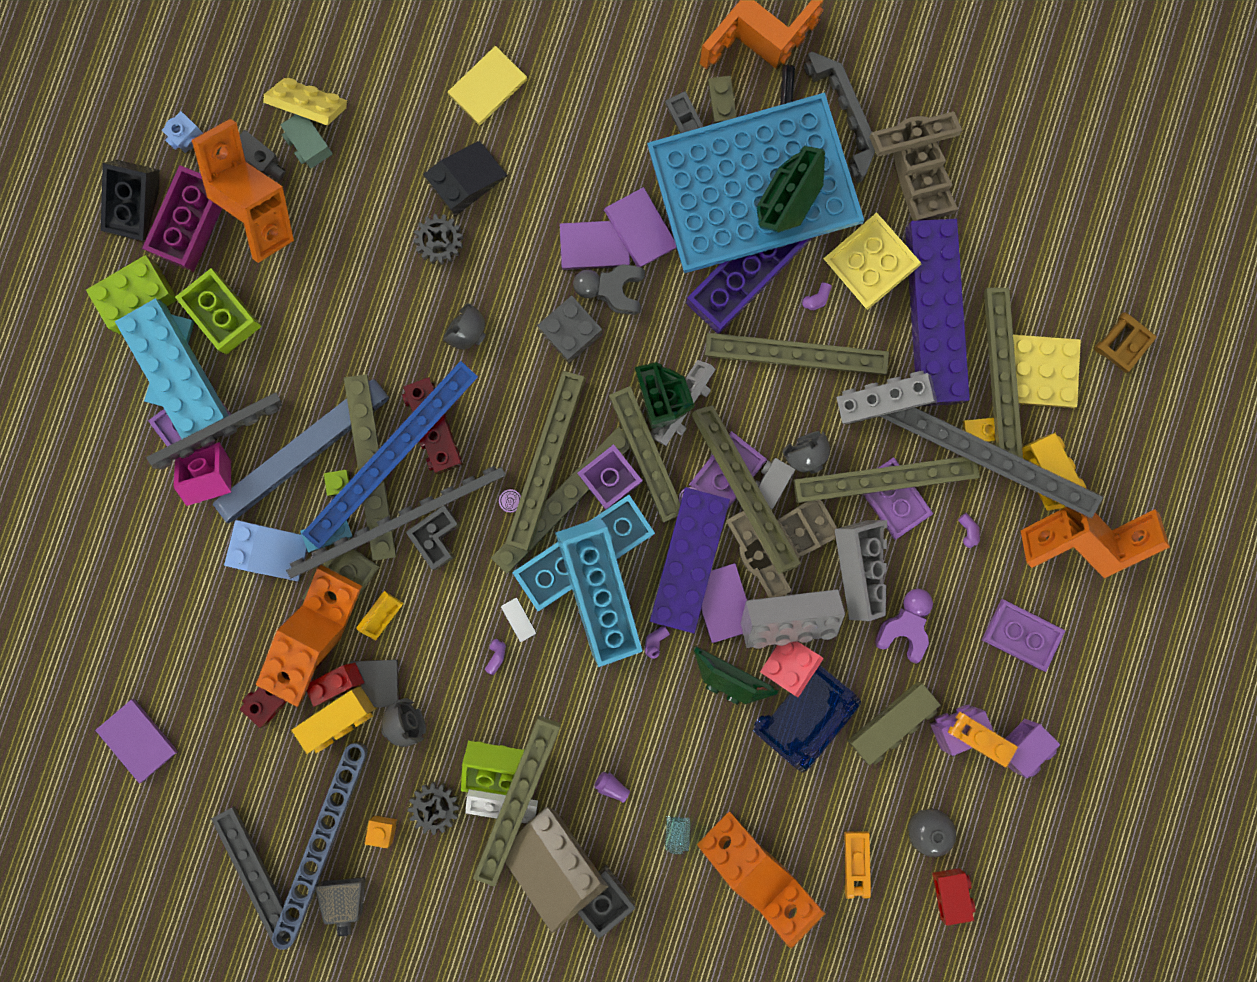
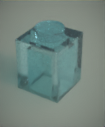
[665,817,691,854]

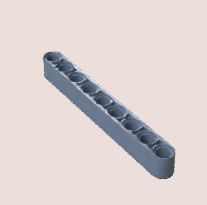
[213,379,389,523]
[272,742,368,950]

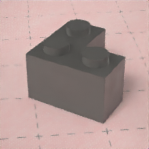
[406,505,461,570]

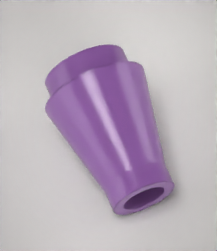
[594,771,630,803]

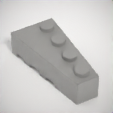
[834,520,887,621]

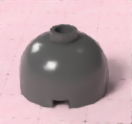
[443,303,486,350]
[782,431,830,474]
[381,698,426,747]
[908,808,956,857]

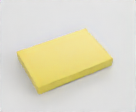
[448,46,527,126]

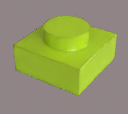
[324,470,350,496]

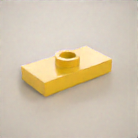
[962,418,996,442]
[356,591,404,641]

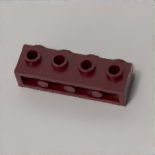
[402,377,464,474]
[239,655,328,728]

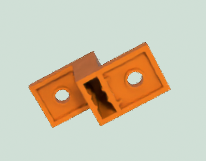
[700,0,824,69]
[192,119,294,263]
[1021,507,1170,578]
[256,565,362,707]
[697,811,825,949]

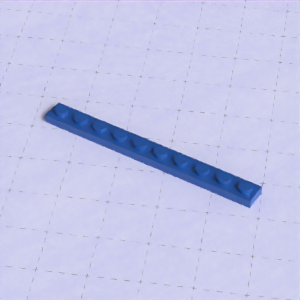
[302,361,478,549]

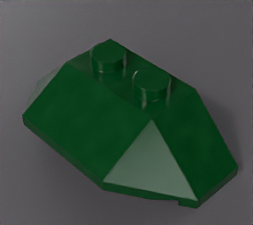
[757,146,825,233]
[635,362,695,429]
[693,646,779,705]

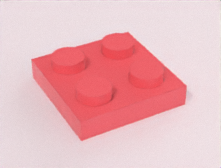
[760,641,824,697]

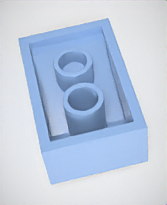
[224,520,307,581]

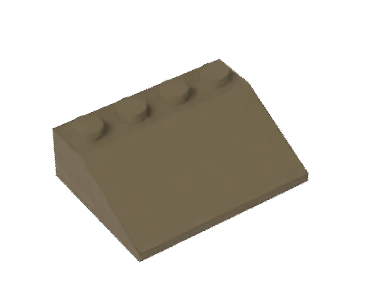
[505,807,609,933]

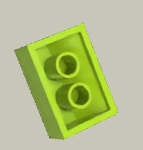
[461,741,525,795]

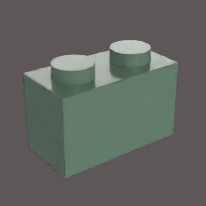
[280,114,333,169]

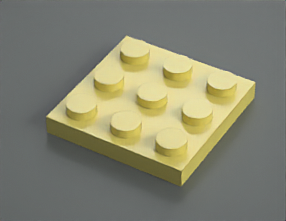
[823,212,922,310]
[1013,335,1081,408]

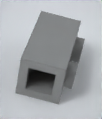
[755,458,795,510]

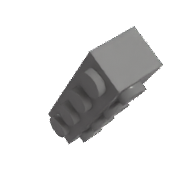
[836,371,937,424]

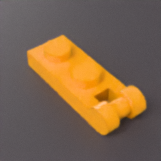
[948,712,1018,767]
[844,831,871,899]

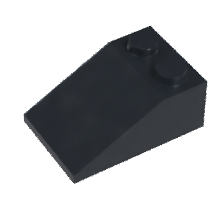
[423,140,507,217]
[100,160,160,241]

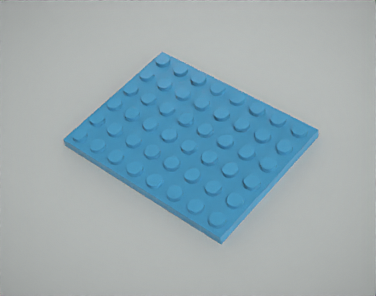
[647,93,864,273]

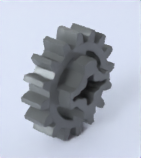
[413,214,464,265]
[408,782,460,835]

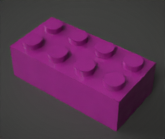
[142,165,222,272]

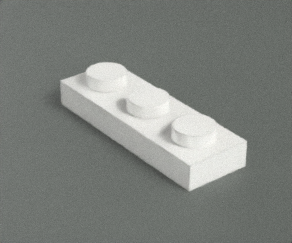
[465,789,538,823]

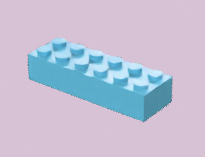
[115,298,229,439]
[512,495,655,611]
[556,517,643,667]

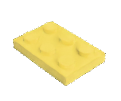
[263,78,347,126]

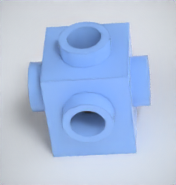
[162,111,203,153]

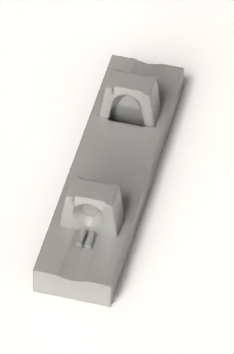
[650,360,716,446]

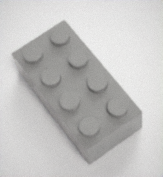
[741,589,845,649]

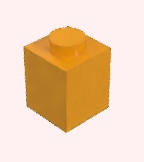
[365,815,397,848]

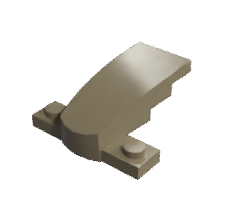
[869,111,962,221]
[726,500,837,598]

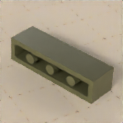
[847,681,941,766]

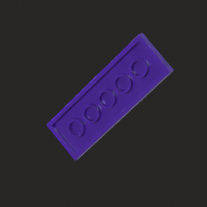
[650,487,730,634]

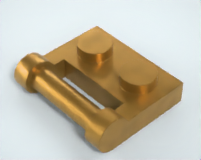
[1094,312,1157,373]

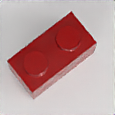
[306,663,365,707]
[932,868,976,926]

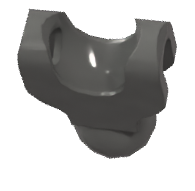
[573,264,645,315]

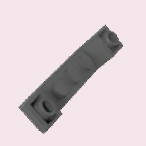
[804,52,875,183]

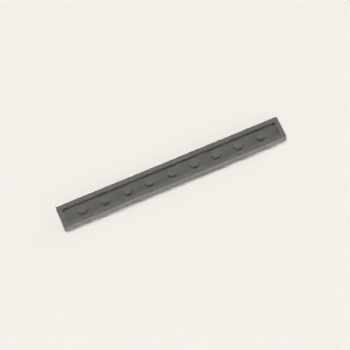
[880,407,1103,518]
[286,466,505,579]

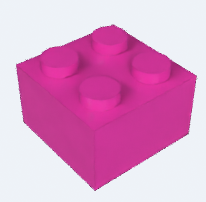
[174,442,231,506]

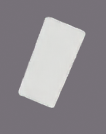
[501,598,536,642]

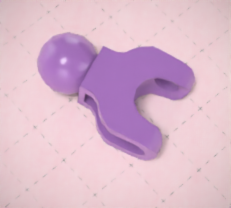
[875,588,933,664]

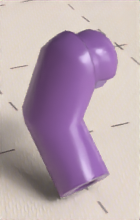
[802,283,832,310]
[958,513,980,548]
[644,625,670,659]
[485,639,506,675]

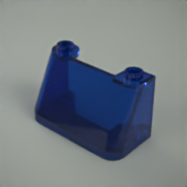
[752,665,861,773]

